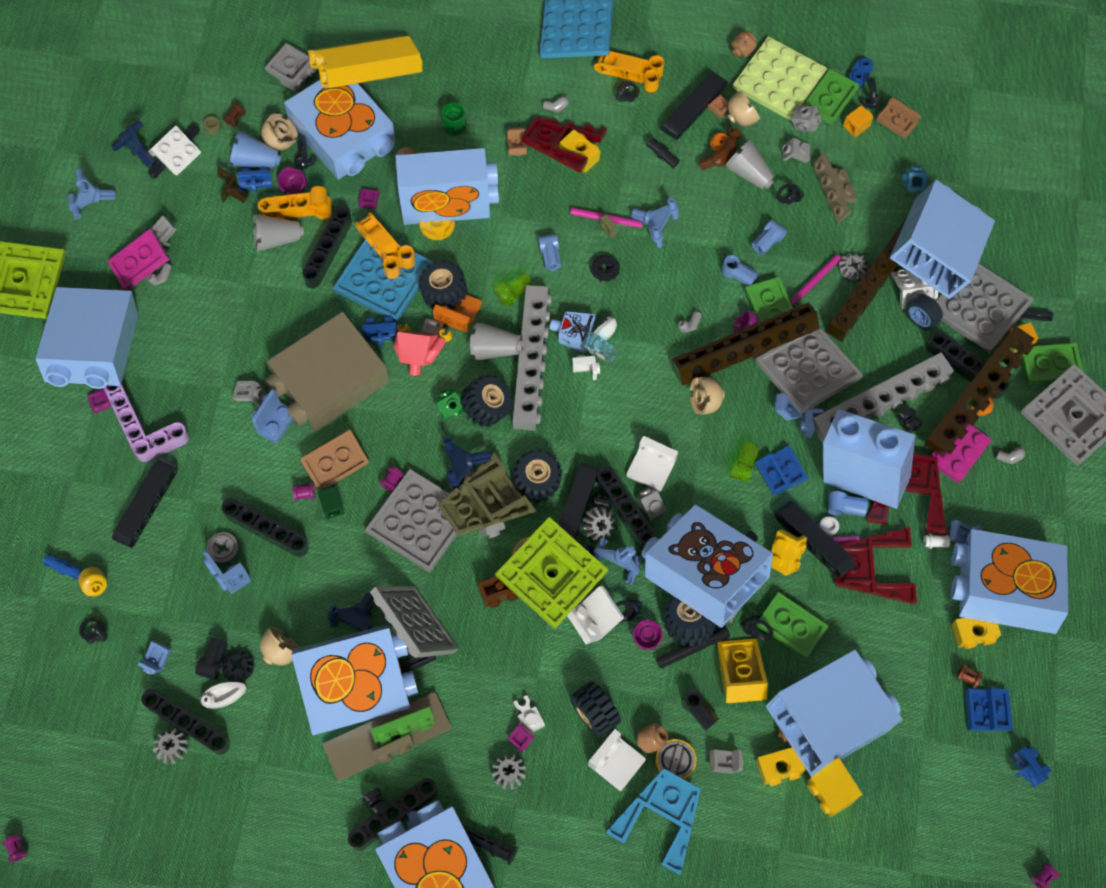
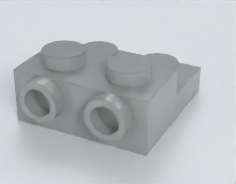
[265,43,316,92]

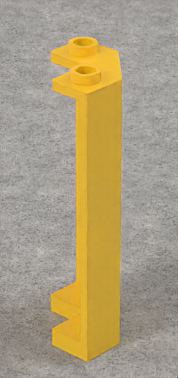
[308,35,423,88]

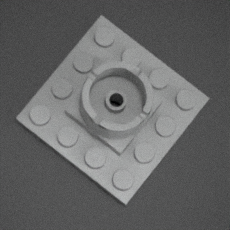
[1020,364,1106,467]

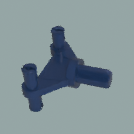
[111,120,155,167]
[443,437,491,489]
[328,592,374,631]

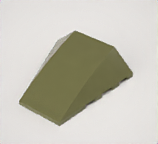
[438,453,536,536]

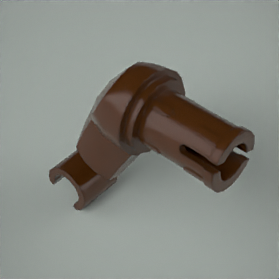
[699,127,741,171]

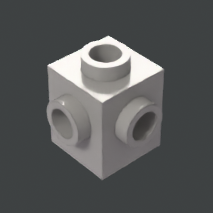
[791,105,821,132]

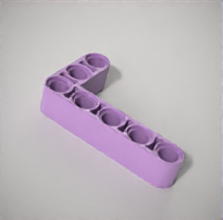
[104,384,189,462]

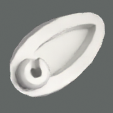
[587,317,617,353]
[201,681,247,709]

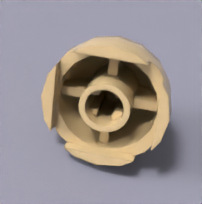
[727,91,760,127]
[261,113,298,151]
[690,377,725,415]
[260,626,299,666]

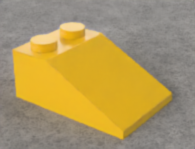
[717,639,768,703]
[808,757,863,818]

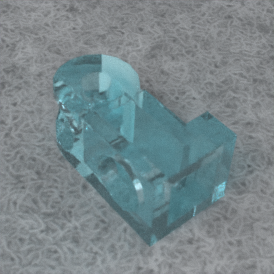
[580,331,618,362]

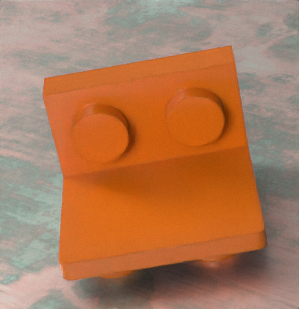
[433,295,482,333]

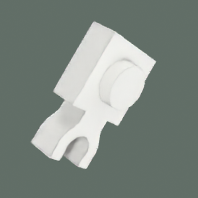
[513,695,545,732]

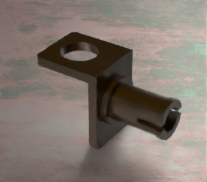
[217,167,249,204]

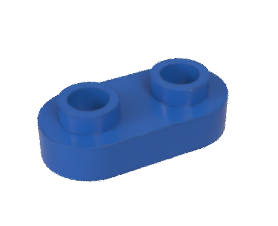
[849,57,874,88]

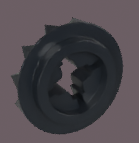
[591,255,620,282]
[222,649,255,682]

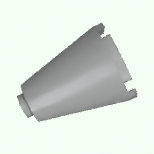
[726,140,775,189]
[253,214,304,252]
[470,323,525,360]

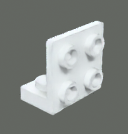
[148,126,201,176]
[891,269,938,309]
[626,436,678,492]
[568,586,624,644]
[588,729,646,791]

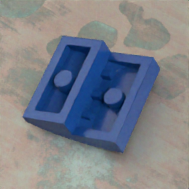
[755,446,809,495]
[964,688,1013,731]

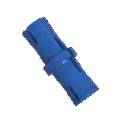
[43,553,84,580]

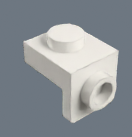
[572,355,600,380]

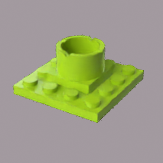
[0,242,66,319]
[495,517,609,629]

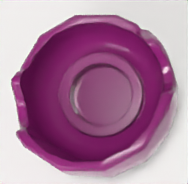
[277,167,307,195]
[733,310,759,333]
[632,619,663,650]

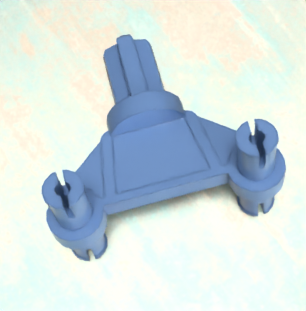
[68,169,116,219]
[631,197,679,248]
[592,538,642,585]

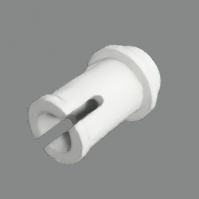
[923,533,950,549]

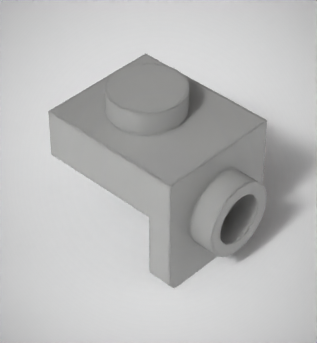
[782,138,810,163]
[635,488,667,520]
[478,522,506,538]
[710,749,744,774]

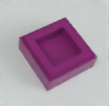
[358,188,380,209]
[87,389,112,414]
[507,722,536,752]

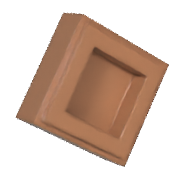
[708,95,729,118]

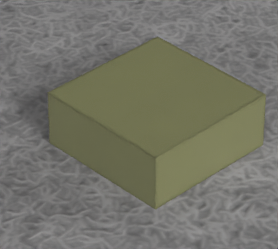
[600,214,617,240]

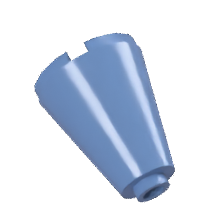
[230,130,281,168]

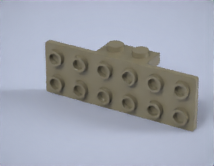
[323,692,451,781]

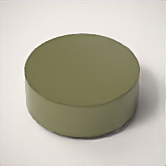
[203,116,221,134]

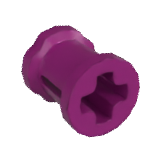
[379,466,404,492]
[293,482,315,502]
[2,835,28,863]
[1030,863,1059,888]

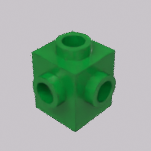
[433,389,464,420]

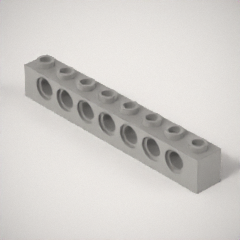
[513,285,552,431]
[813,353,954,444]

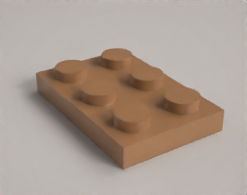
[299,429,369,492]

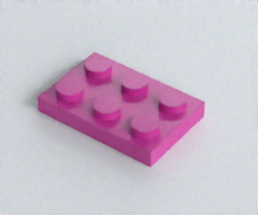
[107,229,170,291]
[931,418,992,484]

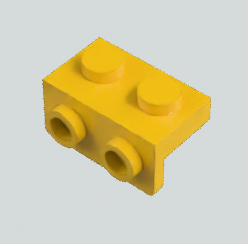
[771,529,807,576]

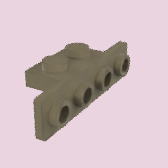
[813,154,857,222]

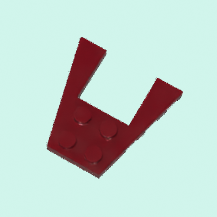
[521,117,607,173]
[867,454,946,534]
[834,527,917,605]

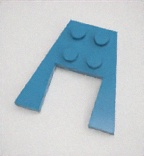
[606,768,701,875]

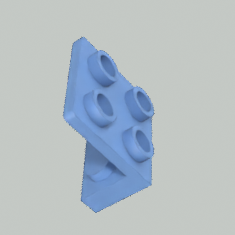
[252,389,293,444]
[203,551,251,595]

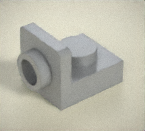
[151,216,177,247]
[421,318,444,337]
[232,381,266,406]

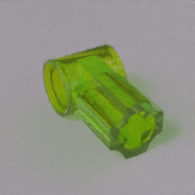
[493,273,532,306]
[730,443,759,483]

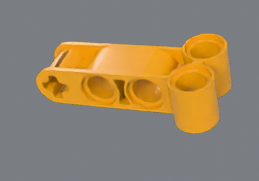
[594,51,664,93]
[258,186,332,219]
[355,213,416,279]

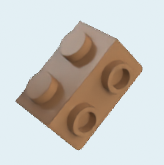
[876,97,921,139]

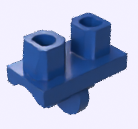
[237,167,272,193]
[362,316,397,346]
[1011,746,1051,788]

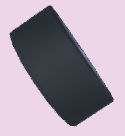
[905,294,943,330]

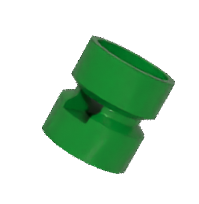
[442,103,466,136]

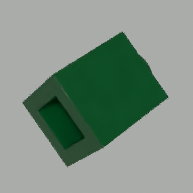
[317,486,345,520]

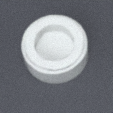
[819,516,839,537]

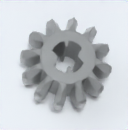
[581,507,615,540]
[153,729,189,764]
[491,754,526,790]

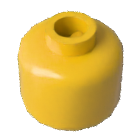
[78,567,107,597]

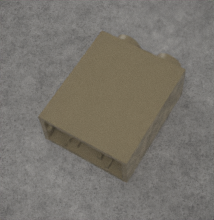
[265,312,389,432]

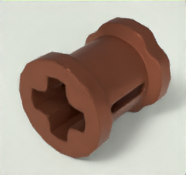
[223,104,246,128]
[956,664,983,689]

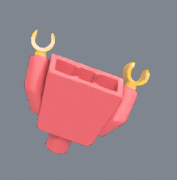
[393,324,453,375]

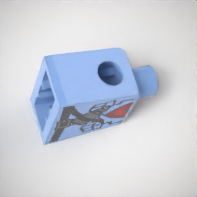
[550,312,595,354]

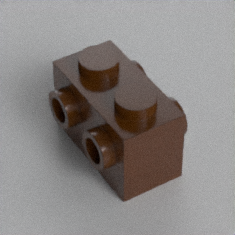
[477,577,519,608]

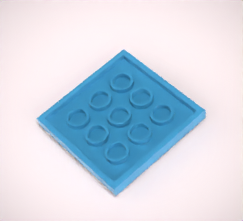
[540,0,614,59]
[333,240,434,323]

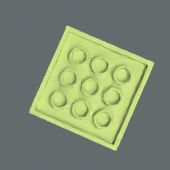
[732,36,828,121]

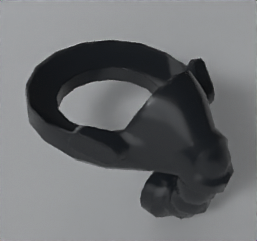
[860,77,883,109]
[616,81,640,102]
[294,137,317,169]
[776,184,804,205]
[615,597,643,623]
[742,615,774,641]
[79,617,108,644]

